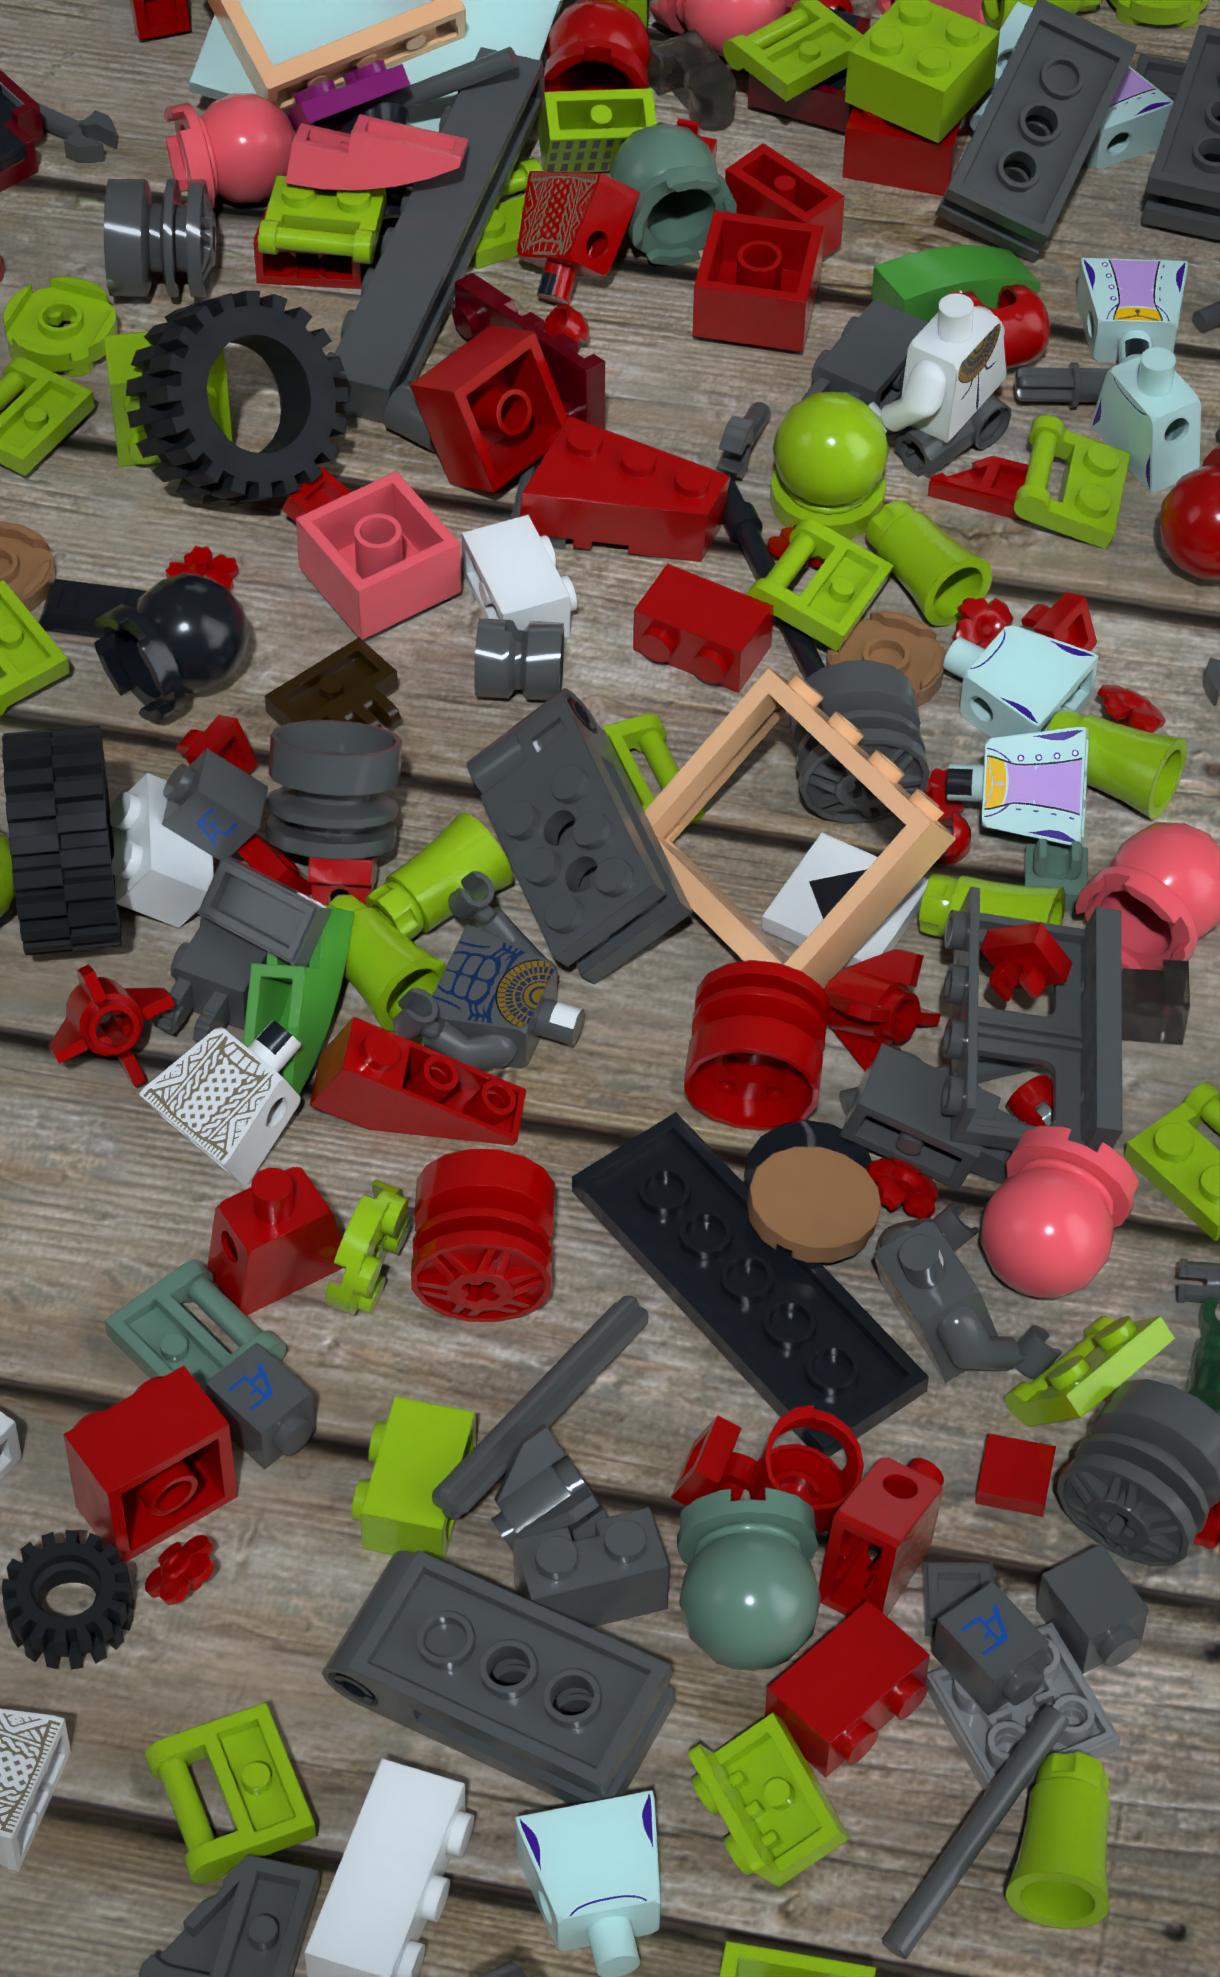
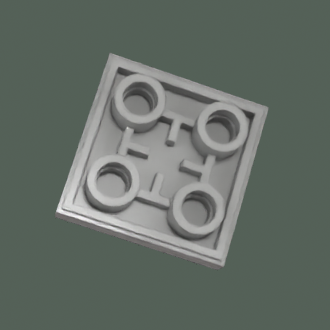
[926,1623,1120,1793]

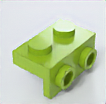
[687,1713,850,1888]

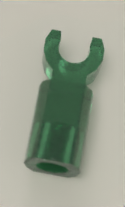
[1187,1297,1220,1415]

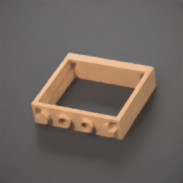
[207,0,466,111]
[644,668,956,989]

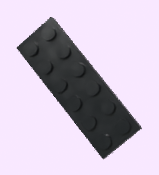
[572,1112,929,1457]

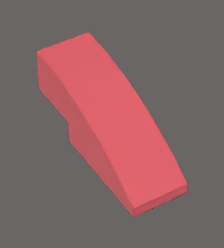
[285,114,468,190]

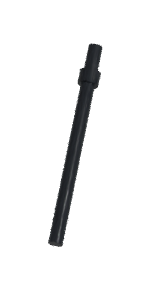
[722,473,825,679]

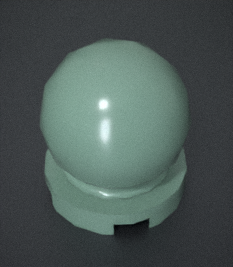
[610,122,737,266]
[677,1488,822,1671]

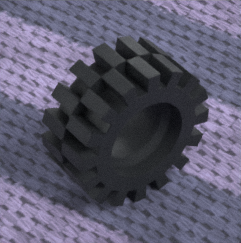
[1,1530,134,1670]

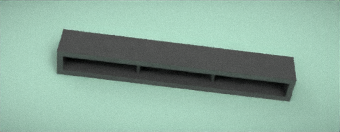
[326,47,545,424]

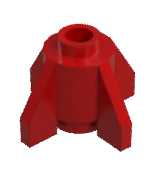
[824,949,941,1072]
[49,964,176,1087]

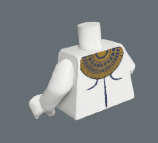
[868,294,1006,443]

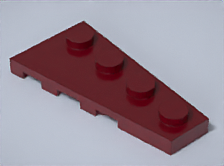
[452,273,606,429]

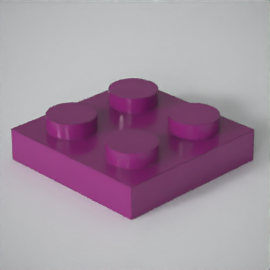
[283,59,410,130]

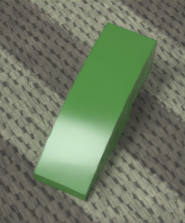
[871,245,1041,322]
[243,905,354,1095]

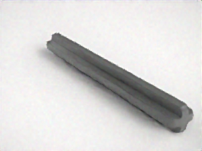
[432,1296,648,1520]

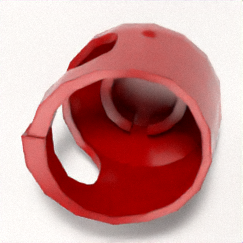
[948,284,1050,370]
[749,1405,864,1536]

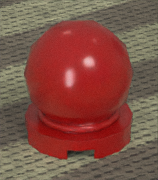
[543,0,652,92]
[1160,444,1220,581]

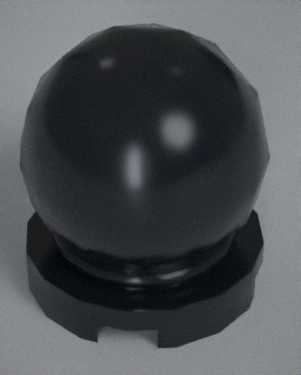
[93,573,250,723]

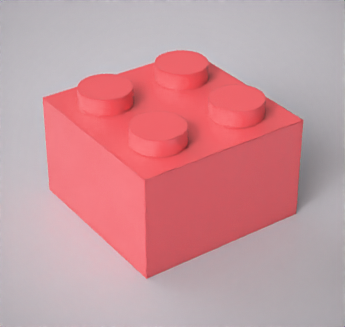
[296,471,462,640]

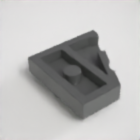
[139,1855,320,1977]

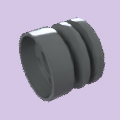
[104,179,216,297]
[788,660,930,824]
[265,720,402,859]
[1057,1379,1220,1567]

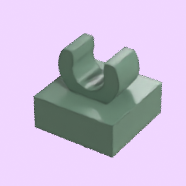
[1023,839,1088,911]

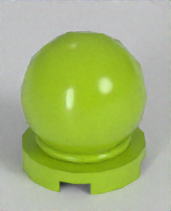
[770,392,889,539]

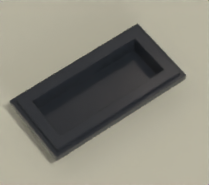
[38,579,147,638]

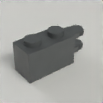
[801,299,928,410]
[157,916,267,1043]
[839,1043,1032,1190]

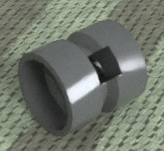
[474,618,564,700]

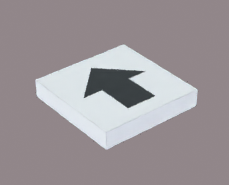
[762,833,929,968]

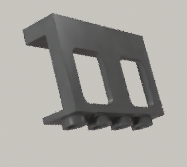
[941,887,1123,1152]

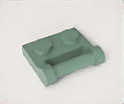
[105,1259,286,1394]

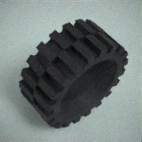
[126,290,349,506]
[2,725,122,956]

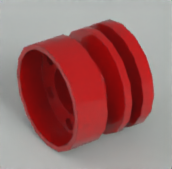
[684,960,830,1131]
[411,1149,555,1322]

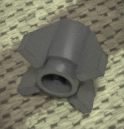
[491,1424,609,1551]

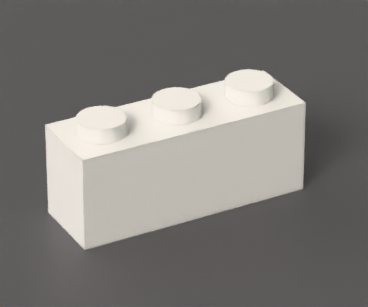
[304,1759,474,1977]

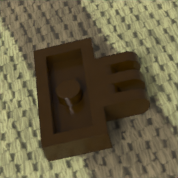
[265,637,401,728]

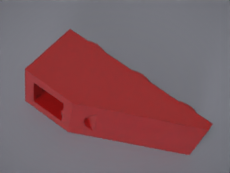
[310,1016,526,1146]

